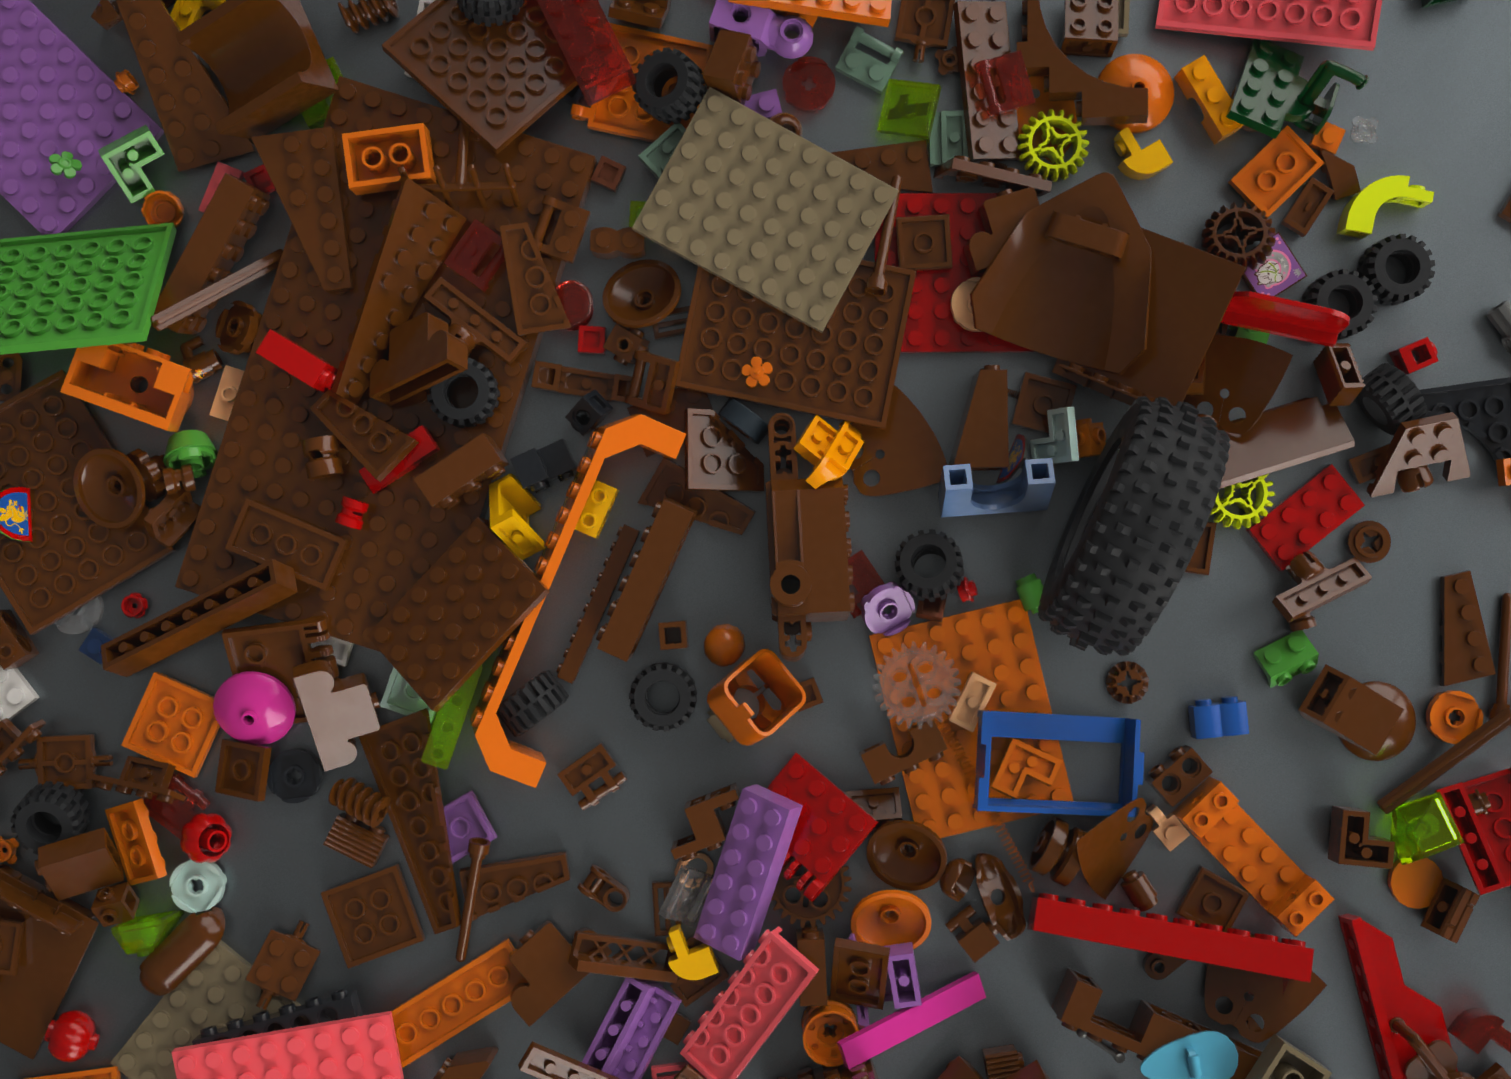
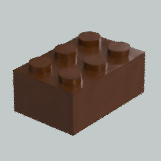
[414,433,509,510]

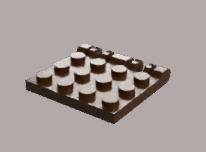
[221,615,340,724]

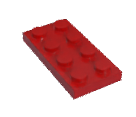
[1246,464,1365,571]

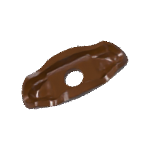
[974,853,1026,941]

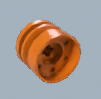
[801,996,859,1067]

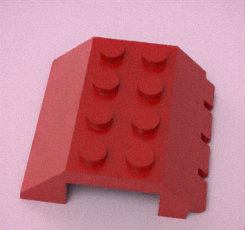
[1435,767,1511,895]

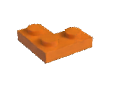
[990,738,1062,799]

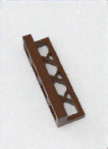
[568,931,678,983]

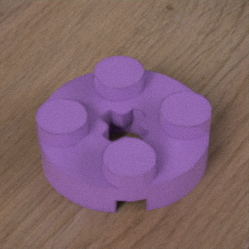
[861,582,915,636]

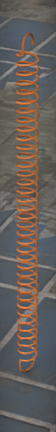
[938,712,1035,892]

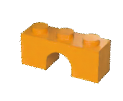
[1174,55,1244,145]

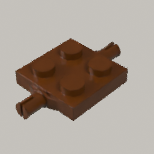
[894,0,955,63]
[18,734,113,789]
[245,920,320,1010]

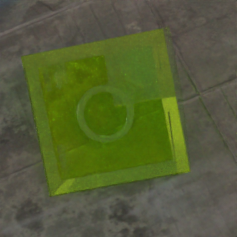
[1390,791,1464,865]
[111,909,185,957]

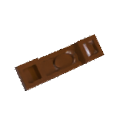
[531,360,632,403]

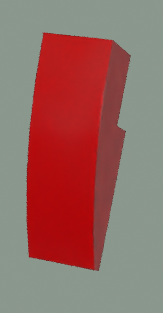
[359,425,440,494]

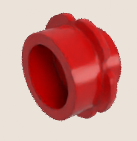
[957,577,978,602]
[121,592,148,619]

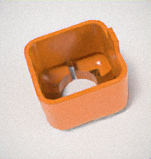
[707,649,806,746]

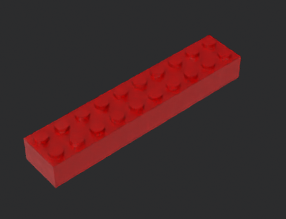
[1027,893,1314,983]

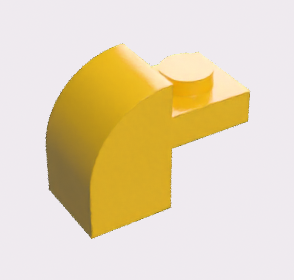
[1113,127,1173,180]
[666,924,719,980]

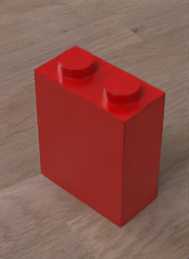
[255,329,338,393]

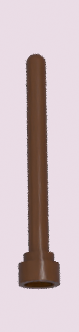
[865,174,903,296]
[1489,593,1511,719]
[455,837,491,962]

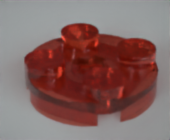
[782,56,836,112]

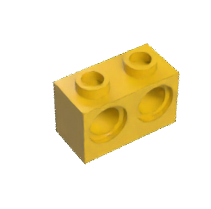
[575,480,619,539]

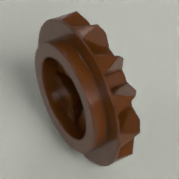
[1346,521,1391,563]
[1106,661,1149,704]

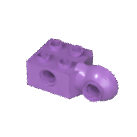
[709,0,814,59]

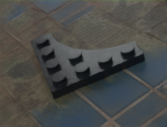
[1419,377,1511,463]

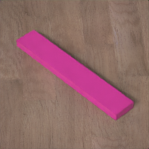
[837,971,986,1069]

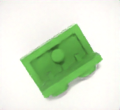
[1253,630,1319,688]

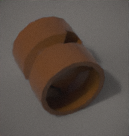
[301,435,344,479]

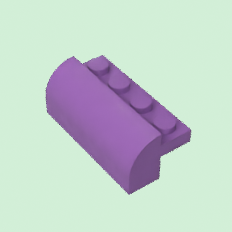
[582,977,682,1079]

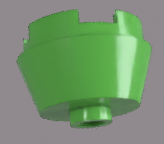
[163,430,218,478]

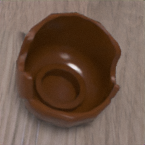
[939,858,975,902]

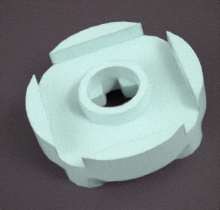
[169,860,227,913]

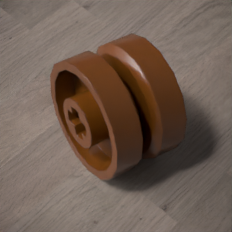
[1028,816,1087,887]

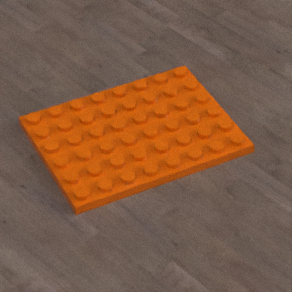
[868,599,1074,838]

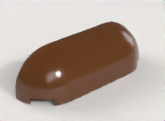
[139,907,225,996]

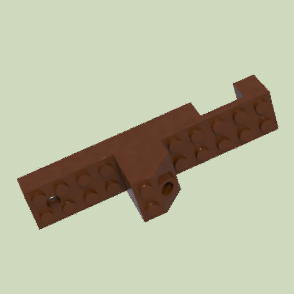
[1051,968,1263,1079]

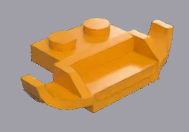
[793,415,864,489]

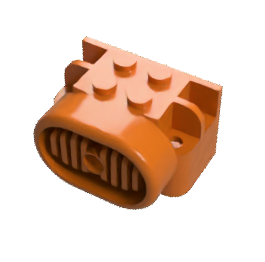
[60,342,194,433]

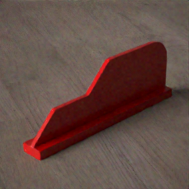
[1220,291,1350,347]
[1338,913,1458,1079]

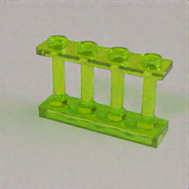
[421,665,483,769]

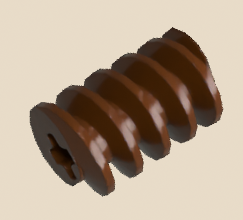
[338,0,399,34]
[328,777,390,828]

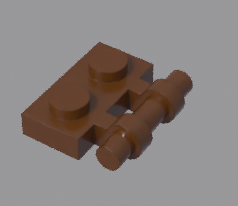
[557,743,628,811]

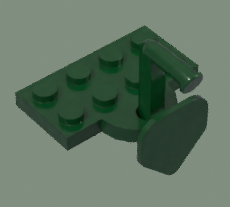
[1226,39,1369,139]

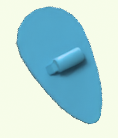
[1140,1030,1238,1079]

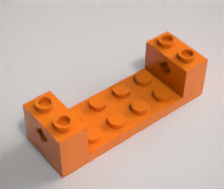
[1172,776,1335,937]

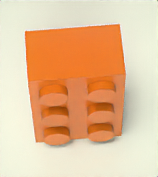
[342,123,437,195]

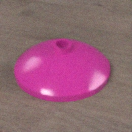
[213,671,296,745]

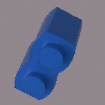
[1188,696,1249,739]

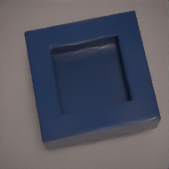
[79,627,114,664]

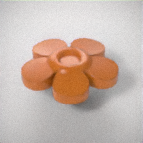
[741,357,773,387]

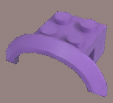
[847,933,922,1030]

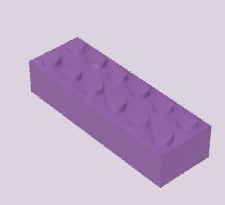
[693,784,803,961]

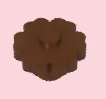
[126,448,167,502]

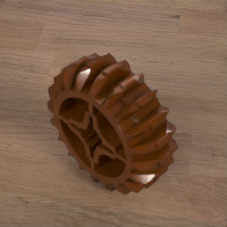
[1201,202,1276,272]

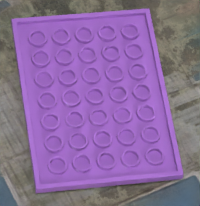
[0,0,164,235]

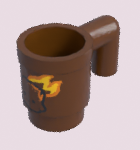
[180,335,224,384]

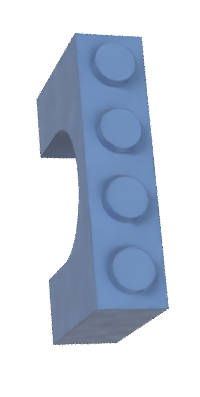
[938,458,1056,518]

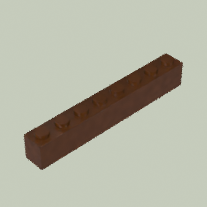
[101,559,298,677]

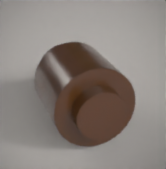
[1120,870,1159,912]

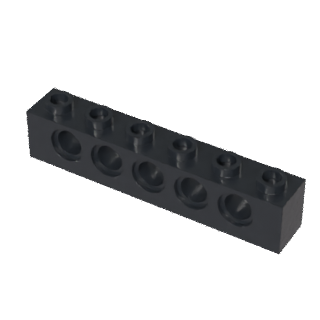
[192,989,363,1045]

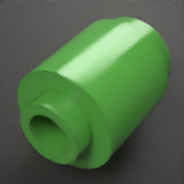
[1015,573,1044,615]

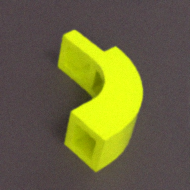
[1336,175,1434,239]

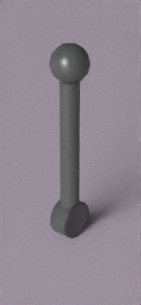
[1077,1028,1125,1063]

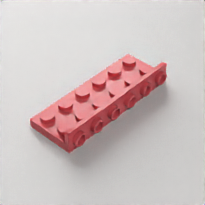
[679,926,820,1079]

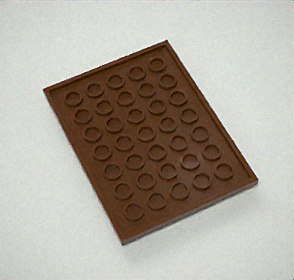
[675,260,916,429]
[0,369,176,635]

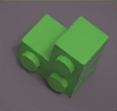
[98,124,164,204]

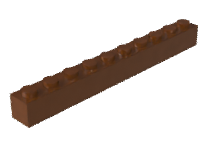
[556,524,640,684]

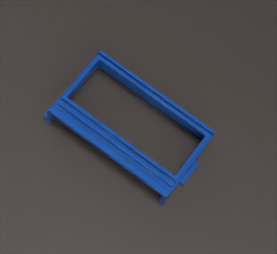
[973,710,1145,817]

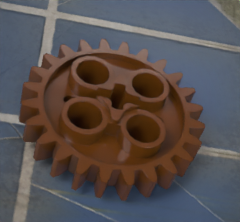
[771,857,852,928]

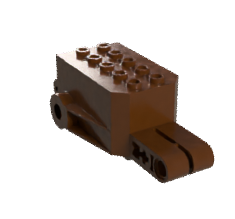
[765,413,855,662]

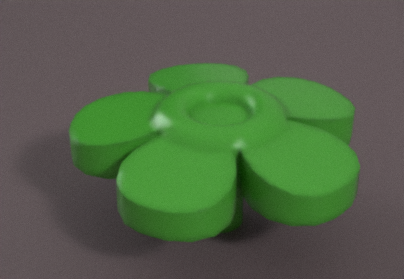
[49,151,82,179]

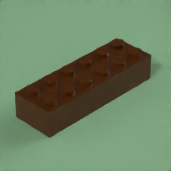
[154,173,271,335]
[596,498,698,662]

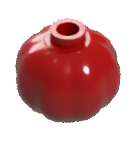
[180,813,232,863]
[44,1010,100,1062]

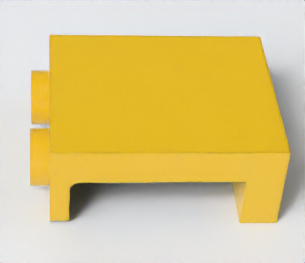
[489,473,545,560]

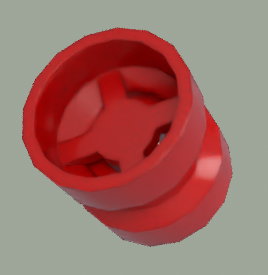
[335,496,370,530]

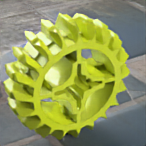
[1017,109,1089,182]
[1210,474,1275,529]

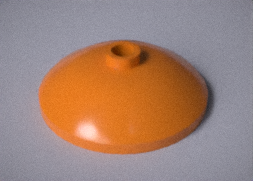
[1098,54,1174,134]
[850,890,932,949]

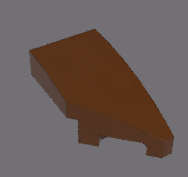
[1318,149,1360,200]

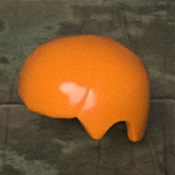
[141,190,184,227]
[704,623,745,667]

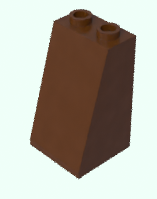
[948,365,1009,471]

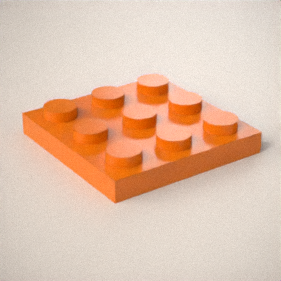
[121,671,220,778]

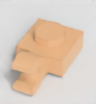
[1145,804,1191,852]

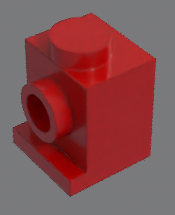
[1389,337,1438,375]

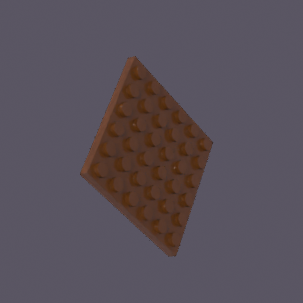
[382,0,612,154]

